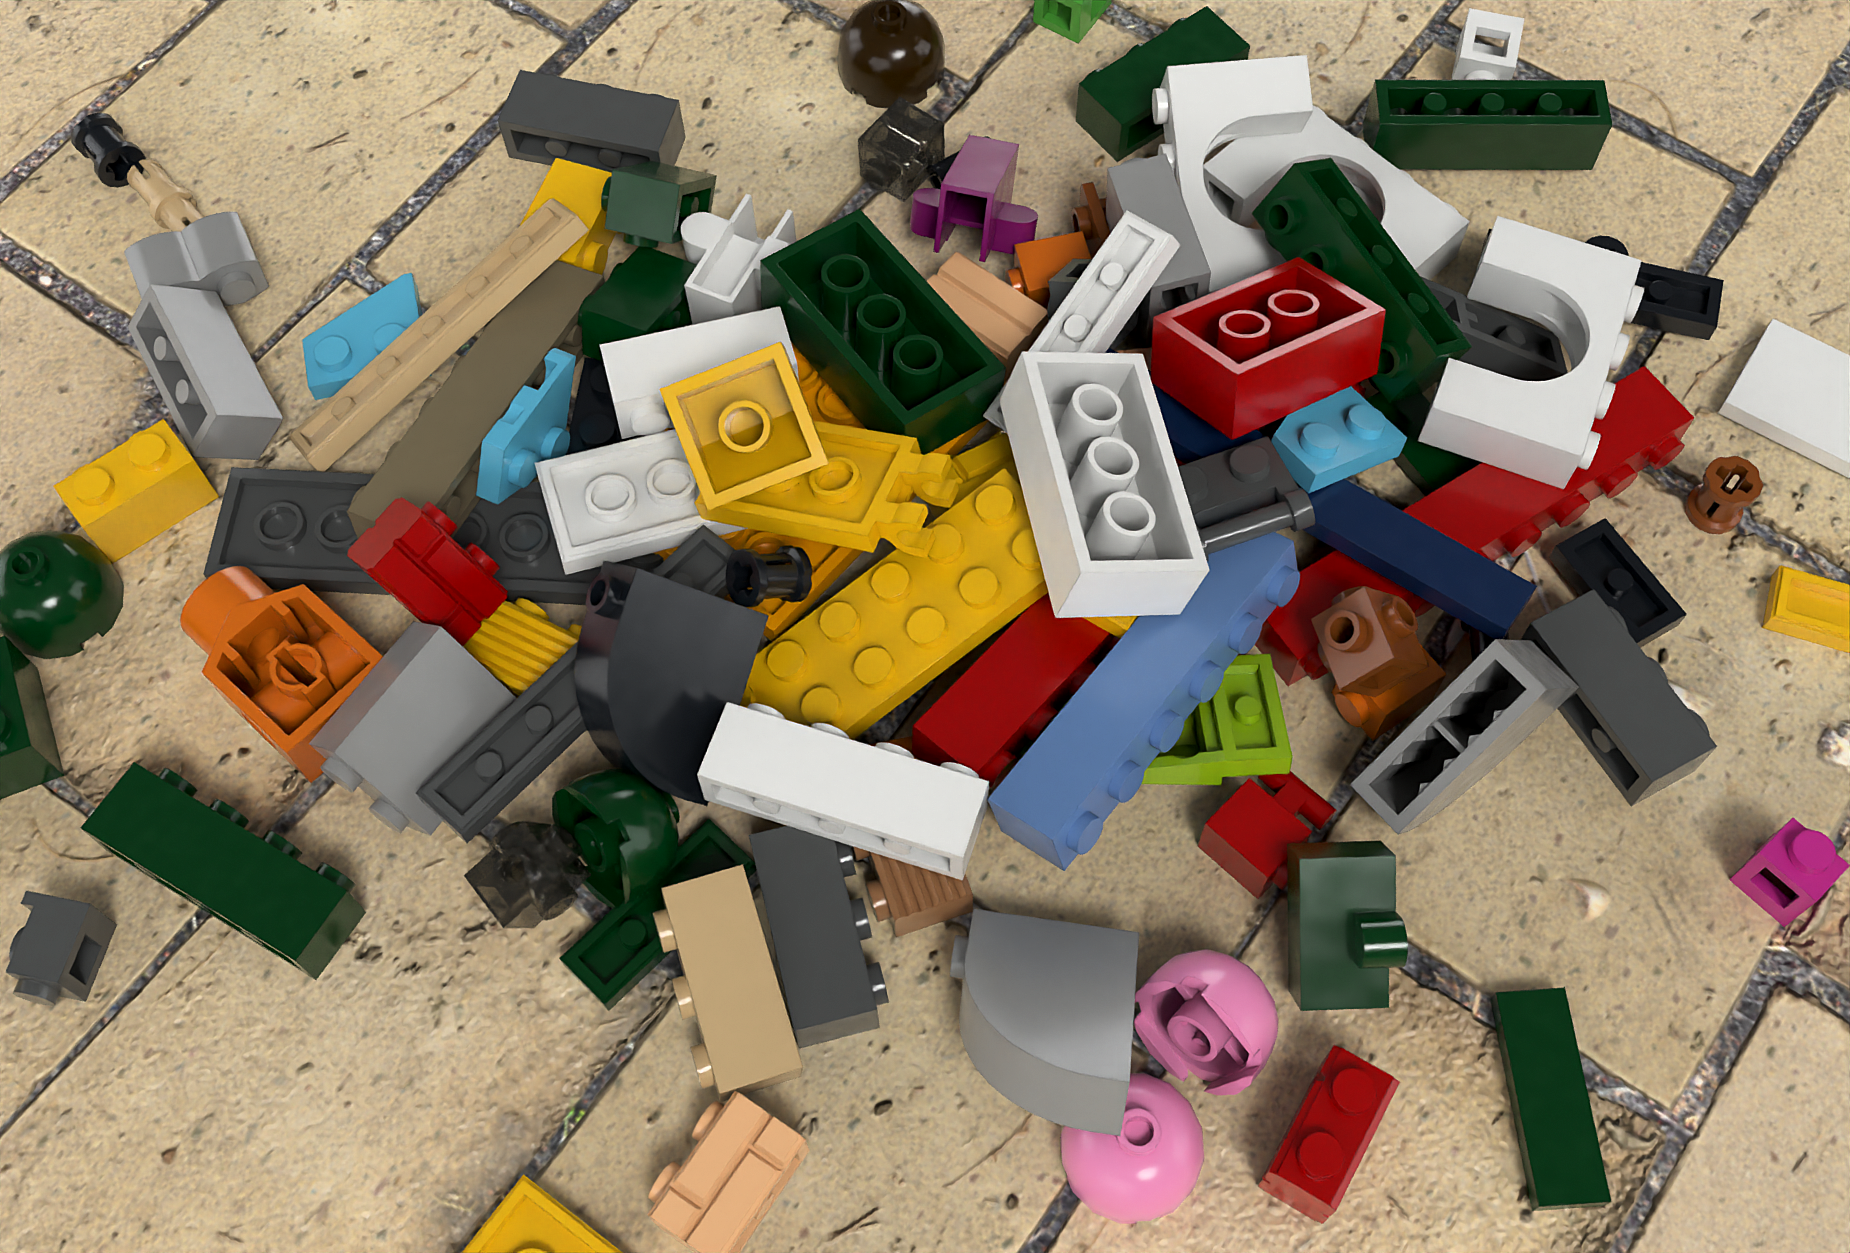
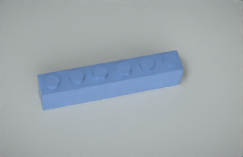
[988,520,1300,871]

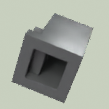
[6,891,117,1006]

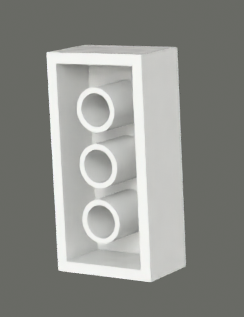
[999,351,1210,618]

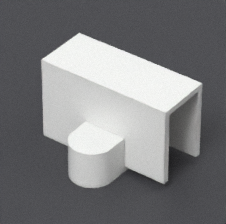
[681,193,796,325]

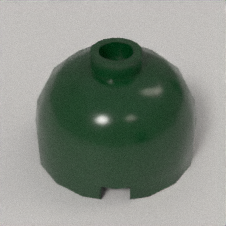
[0,530,124,659]
[552,769,680,908]

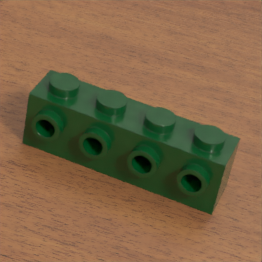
[1362,79,1612,170]
[1251,158,1472,403]
[80,762,366,980]

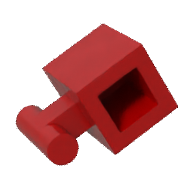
[1197,771,1337,899]

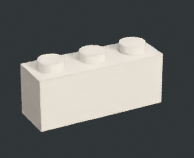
[600,306,799,439]

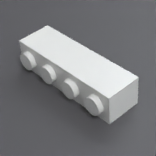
[697,702,989,880]

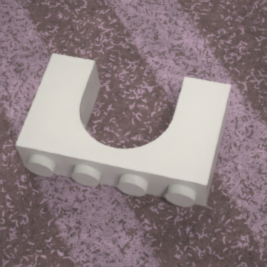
[1152,55,1313,294]
[1203,106,1470,280]
[1417,216,1644,489]

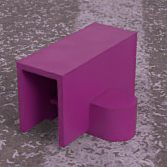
[910,134,1038,262]

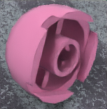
[1134,949,1278,1096]
[1060,1073,1204,1224]

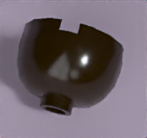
[837,0,945,109]

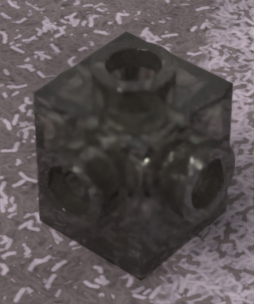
[464,821,591,928]

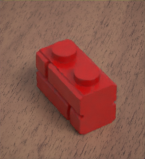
[347,497,508,647]
[1258,1045,1400,1224]

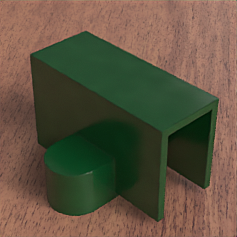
[1287,840,1408,1011]

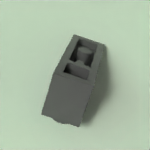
[1420,276,1568,382]

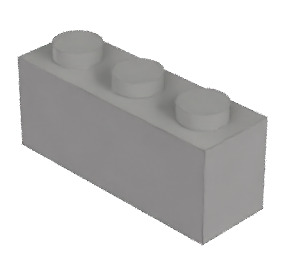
[128,284,283,460]

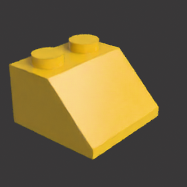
[659,342,829,511]

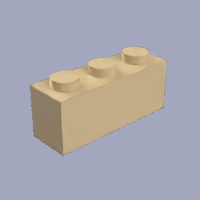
[653,865,803,1102]

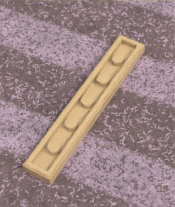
[289,198,589,472]

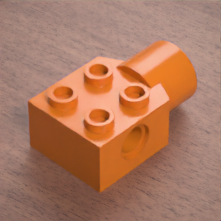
[180,566,383,783]

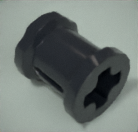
[71,113,146,188]
[726,545,812,607]

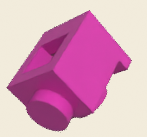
[1729,818,1850,927]

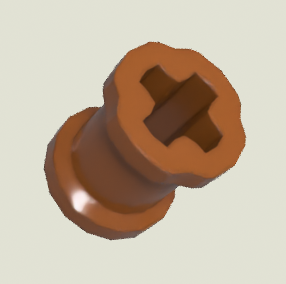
[1685,456,1763,534]

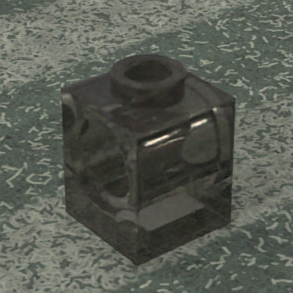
[858,97,945,202]

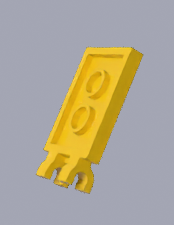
[694,421,959,558]

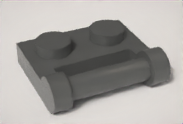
[1178,436,1315,562]

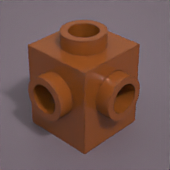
[1311,586,1429,697]

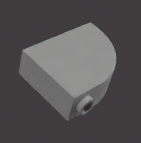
[1350,639,1579,835]
[950,909,1139,1136]

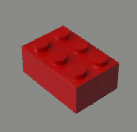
[1151,257,1386,440]

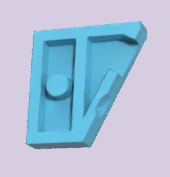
[302,273,432,400]
[476,348,576,505]
[1271,386,1407,494]

